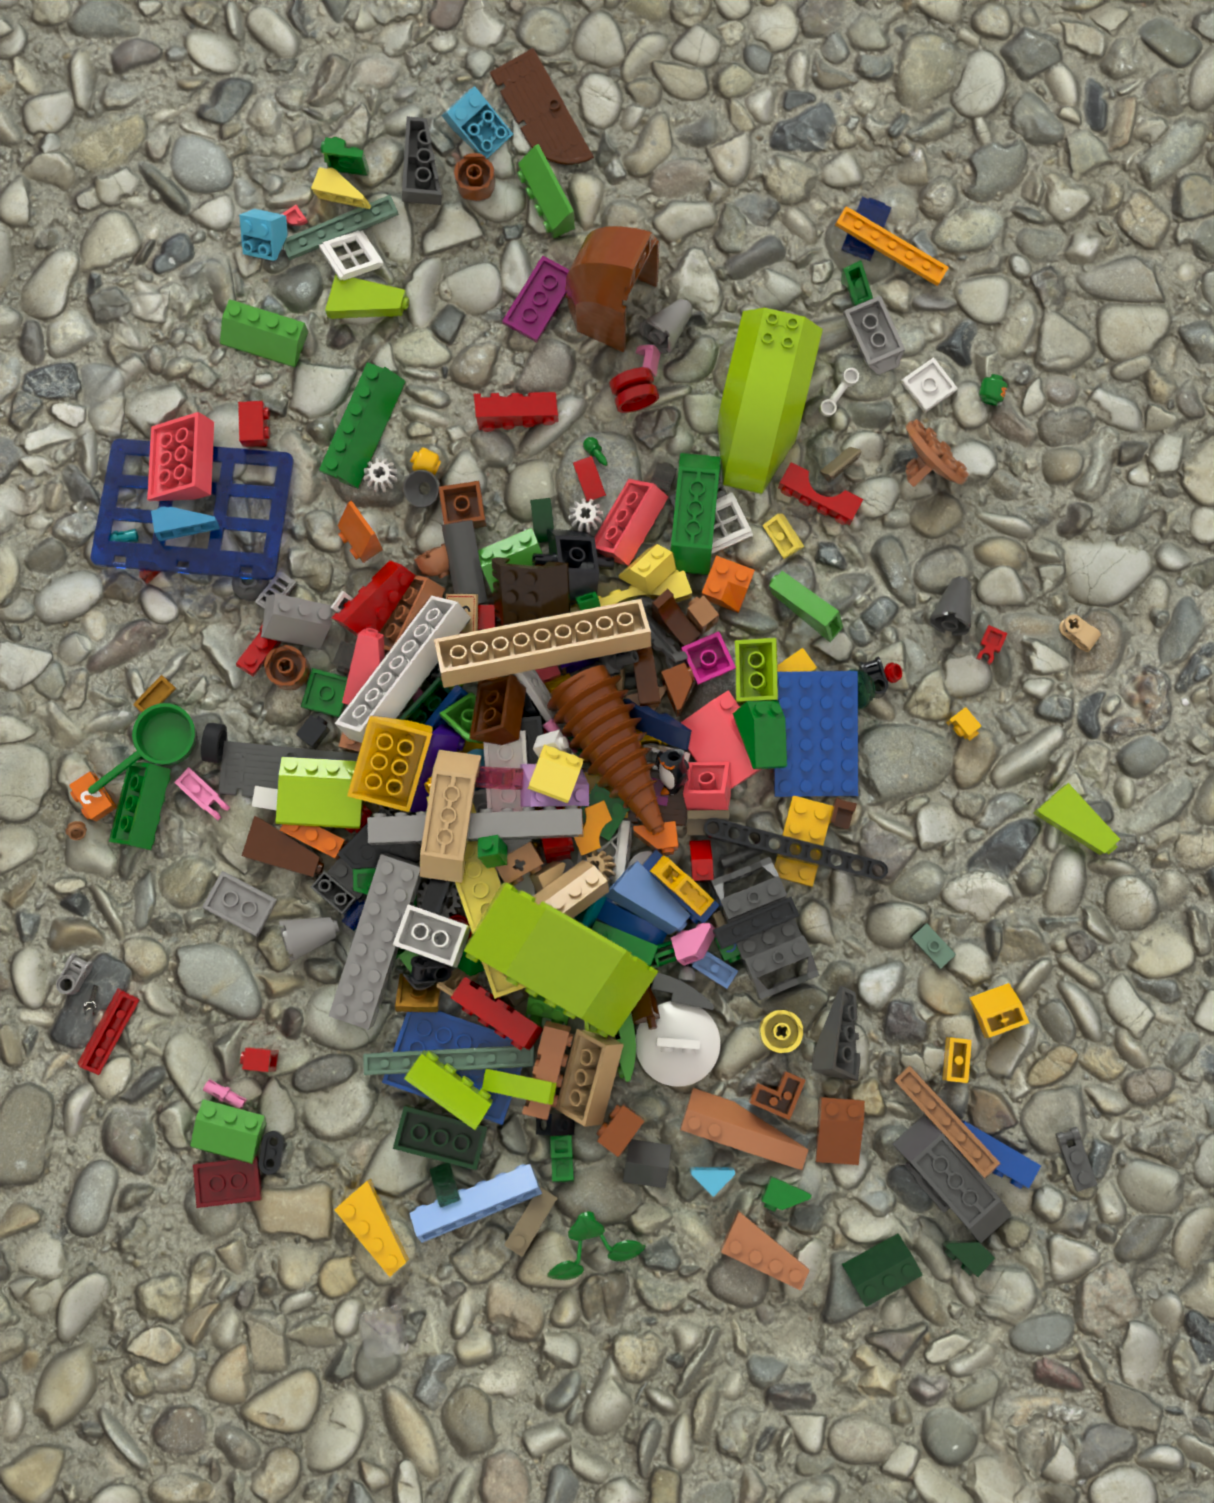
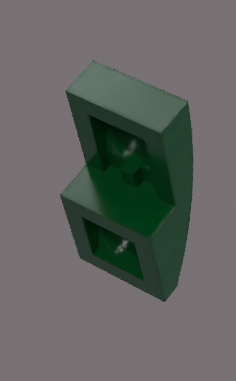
[530,498,554,543]

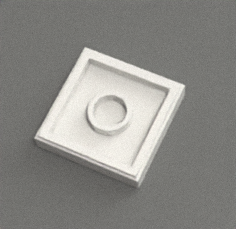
[901,357,958,413]

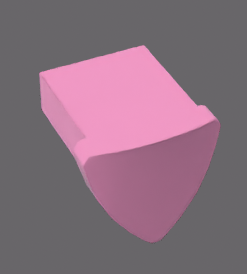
[636,345,661,376]

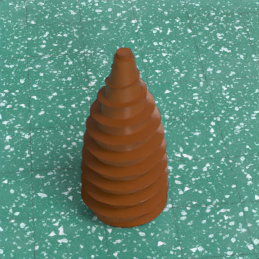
[547,665,664,835]

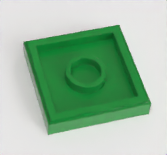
[300,668,348,718]

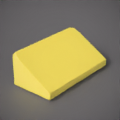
[762,514,804,559]

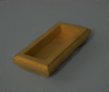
[133,675,177,713]

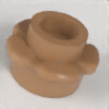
[65,821,87,840]

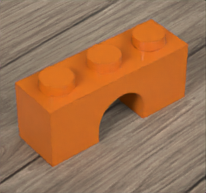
[280,824,348,860]

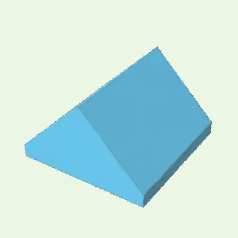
[690,1167,735,1197]

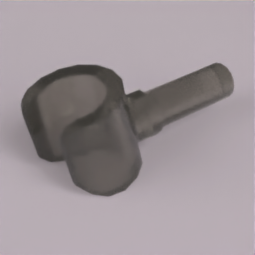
[83,985,99,1017]

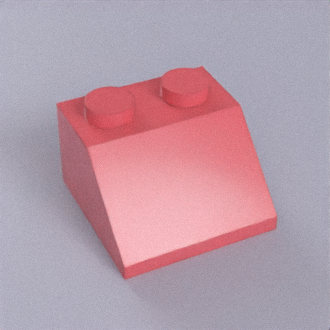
[683,762,731,810]

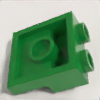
[321,137,369,176]

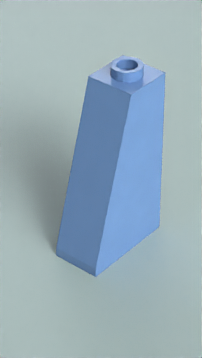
[605,861,690,934]

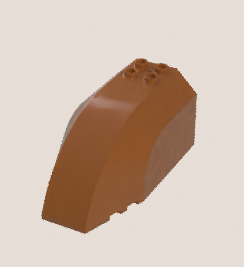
[565,226,660,352]

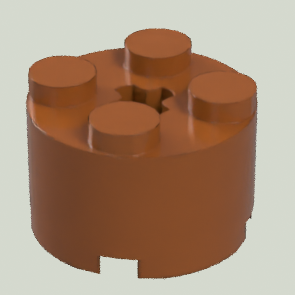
[454,153,496,201]
[264,645,310,690]

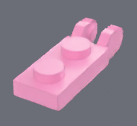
[174,767,230,820]

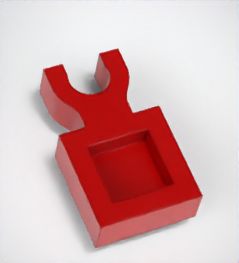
[976,625,1008,665]

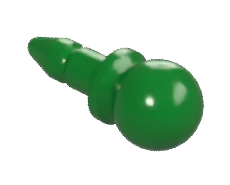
[583,437,608,466]

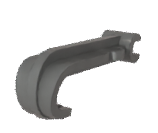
[631,596,688,668]

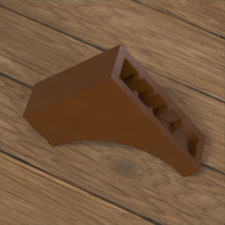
[652,589,701,647]

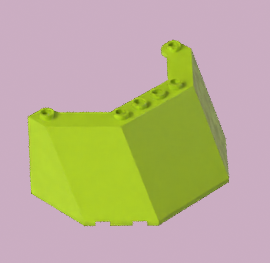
[463,882,658,1038]

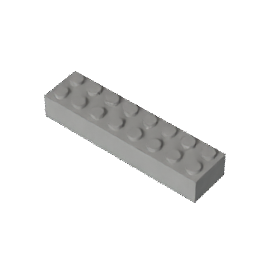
[329,853,422,1030]

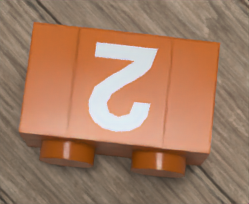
[69,771,117,822]

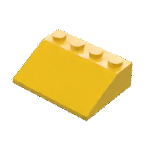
[347,716,432,812]

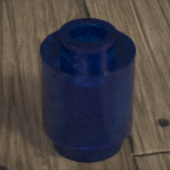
[342,900,365,931]

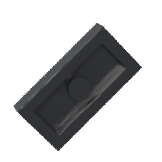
[420,878,453,916]

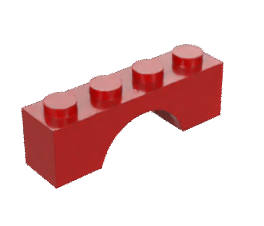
[778,462,863,526]

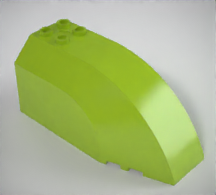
[717,308,823,494]

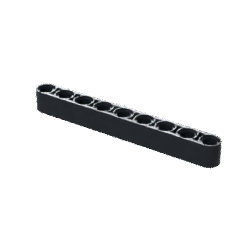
[703,818,888,881]

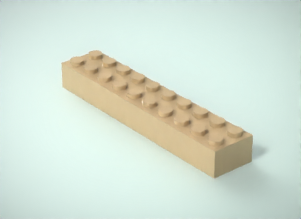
[434,599,651,688]

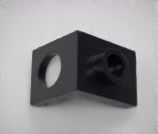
[536,1114,575,1136]

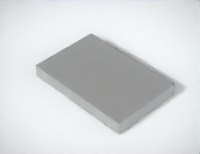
[202,871,278,937]

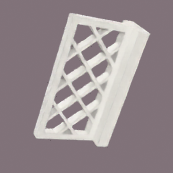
[577,820,634,906]

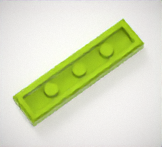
[482,1069,556,1105]

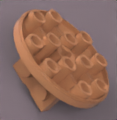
[905,419,969,487]

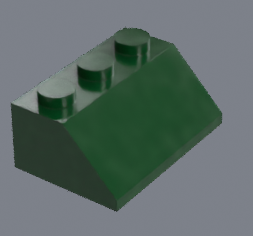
[842,1233,923,1307]

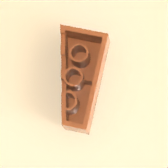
[522,1021,574,1120]
[720,1210,810,1291]

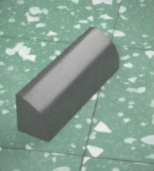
[441,520,487,603]

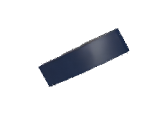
[623,698,692,750]

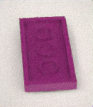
[502,255,569,343]

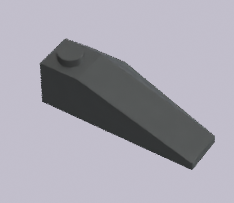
[812,986,861,1081]

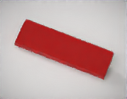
[77,988,140,1075]

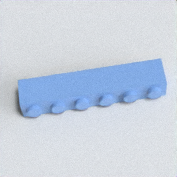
[409,1164,542,1243]

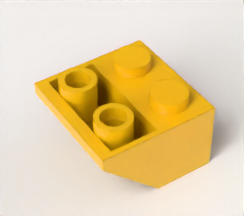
[969,983,1029,1038]

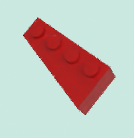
[474,392,559,432]
[331,560,416,637]
[451,977,543,1051]

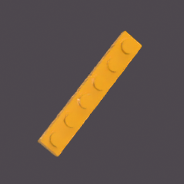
[835,206,949,286]

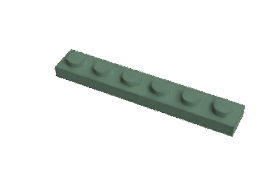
[283,195,399,260]

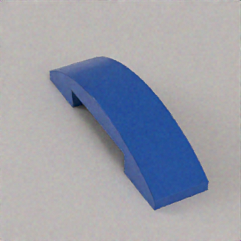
[597,898,667,945]

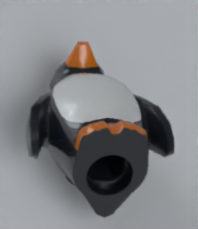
[656,749,689,795]

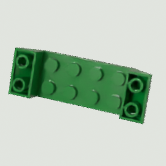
[670,453,720,575]

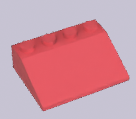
[147,412,214,501]
[681,690,762,789]

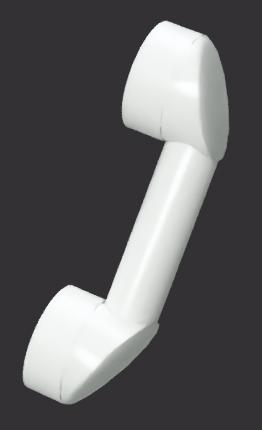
[819,368,859,417]

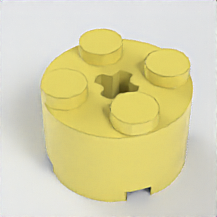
[759,1010,803,1053]

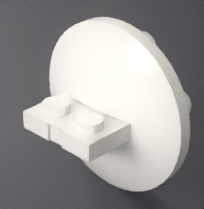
[636,1001,720,1086]

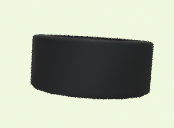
[201,723,227,763]

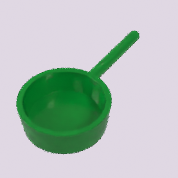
[88,703,197,794]

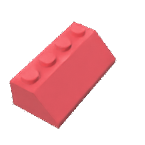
[594,479,669,566]

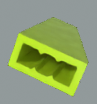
[325,274,409,319]
[1033,783,1120,855]

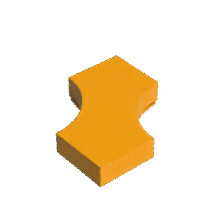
[574,800,612,856]

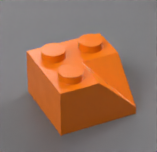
[701,555,755,613]

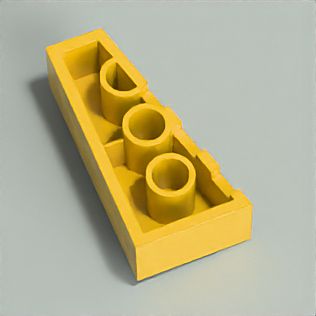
[334,1179,409,1277]

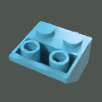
[239,209,287,261]

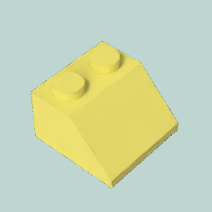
[618,544,676,594]
[528,744,584,803]

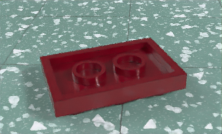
[193,1156,262,1208]

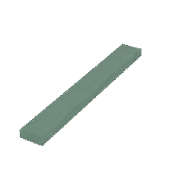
[363,1045,535,1075]

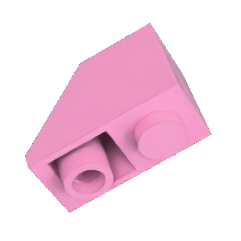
[671,923,716,966]

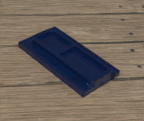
[841,197,892,261]

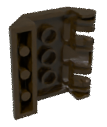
[491,557,570,627]

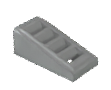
[255,571,297,610]

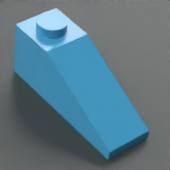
[151,507,220,541]

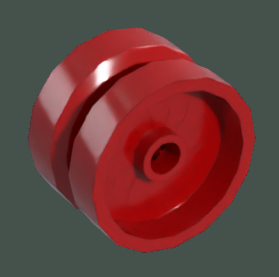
[609,367,659,413]

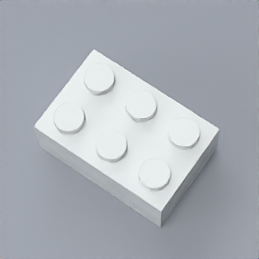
[393,904,471,968]

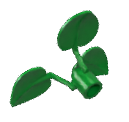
[547,1212,646,1280]

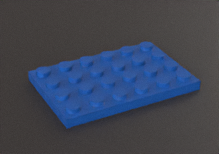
[774,671,858,797]
[382,1011,523,1125]

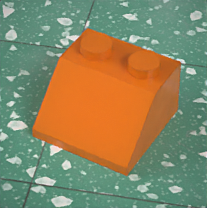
[633,821,678,856]

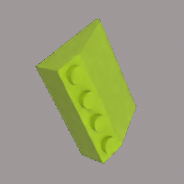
[275,757,364,829]

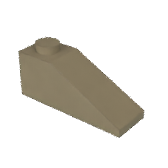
[504,1187,558,1257]

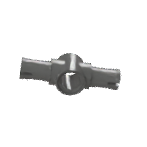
[580,651,639,676]

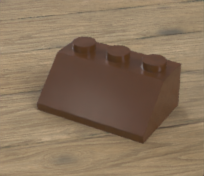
[469,674,526,745]

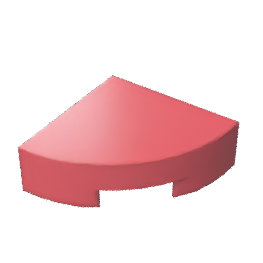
[282,205,308,226]

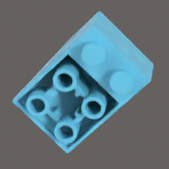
[441,86,513,159]

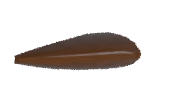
[631,985,660,1030]

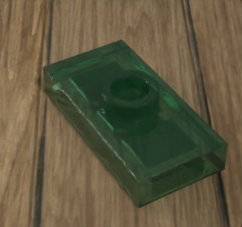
[429,1163,461,1208]

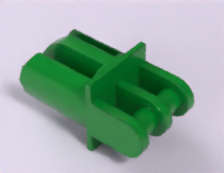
[647,940,677,968]

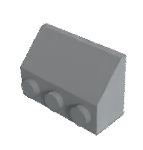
[261,593,333,649]

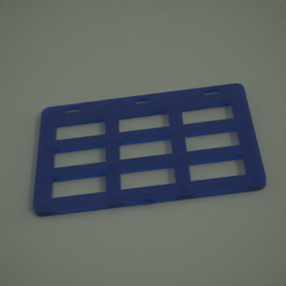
[90,439,294,580]

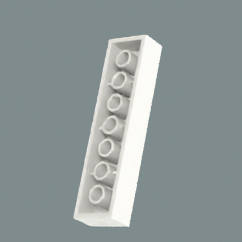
[335,596,471,743]

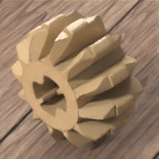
[585,850,616,883]

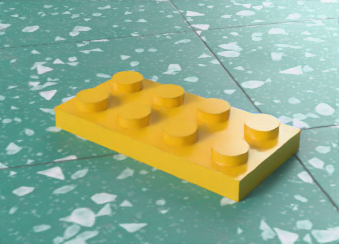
[774,796,833,887]

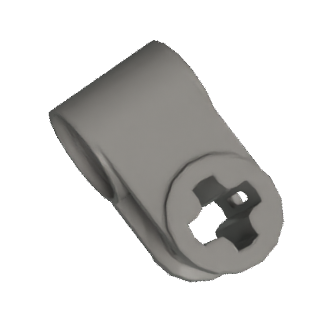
[56,953,93,995]

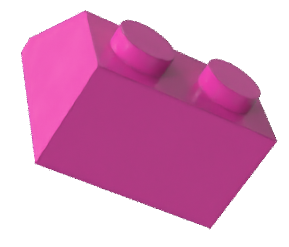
[681,631,736,685]

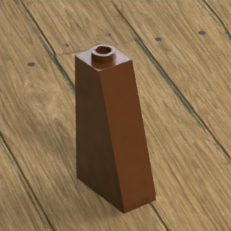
[241,816,324,879]

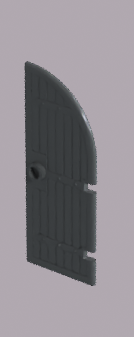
[218,741,359,797]

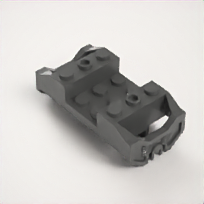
[710,857,820,1000]

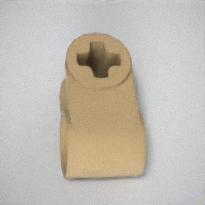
[1059,615,1101,652]

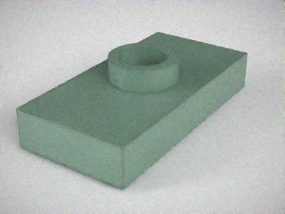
[911,923,956,969]

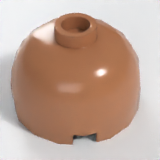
[414,543,450,579]

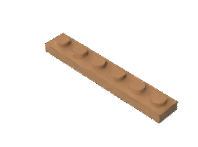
[894,1066,1001,1178]

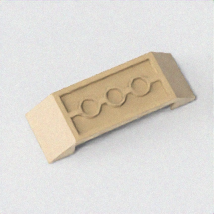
[420,750,482,883]

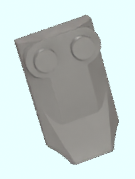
[843,295,905,375]

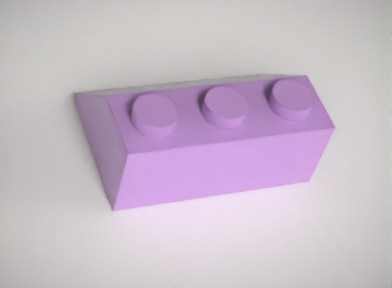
[520,764,589,807]

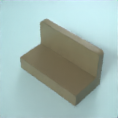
[686,810,730,835]

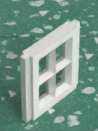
[319,230,384,280]
[711,492,753,555]

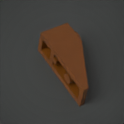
[632,646,661,706]

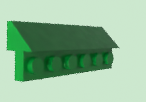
[319,362,406,489]

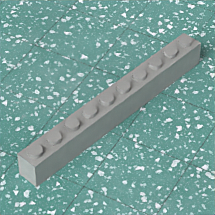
[367,805,584,845]

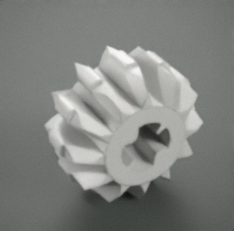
[363,458,398,493]
[569,498,603,533]

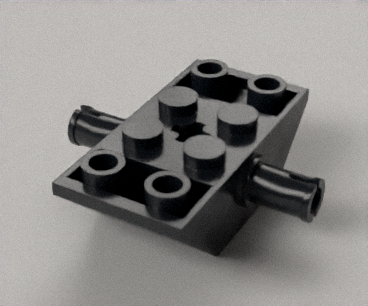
[532,529,615,603]

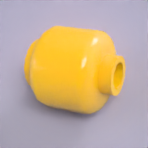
[410,447,441,475]

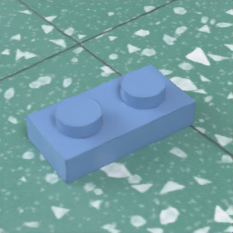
[691,951,738,989]

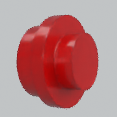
[884,662,903,683]

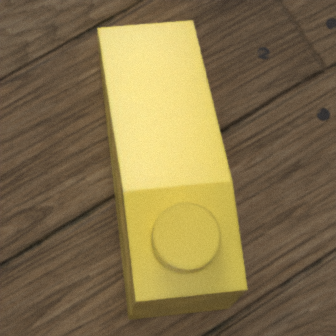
[311,167,371,209]

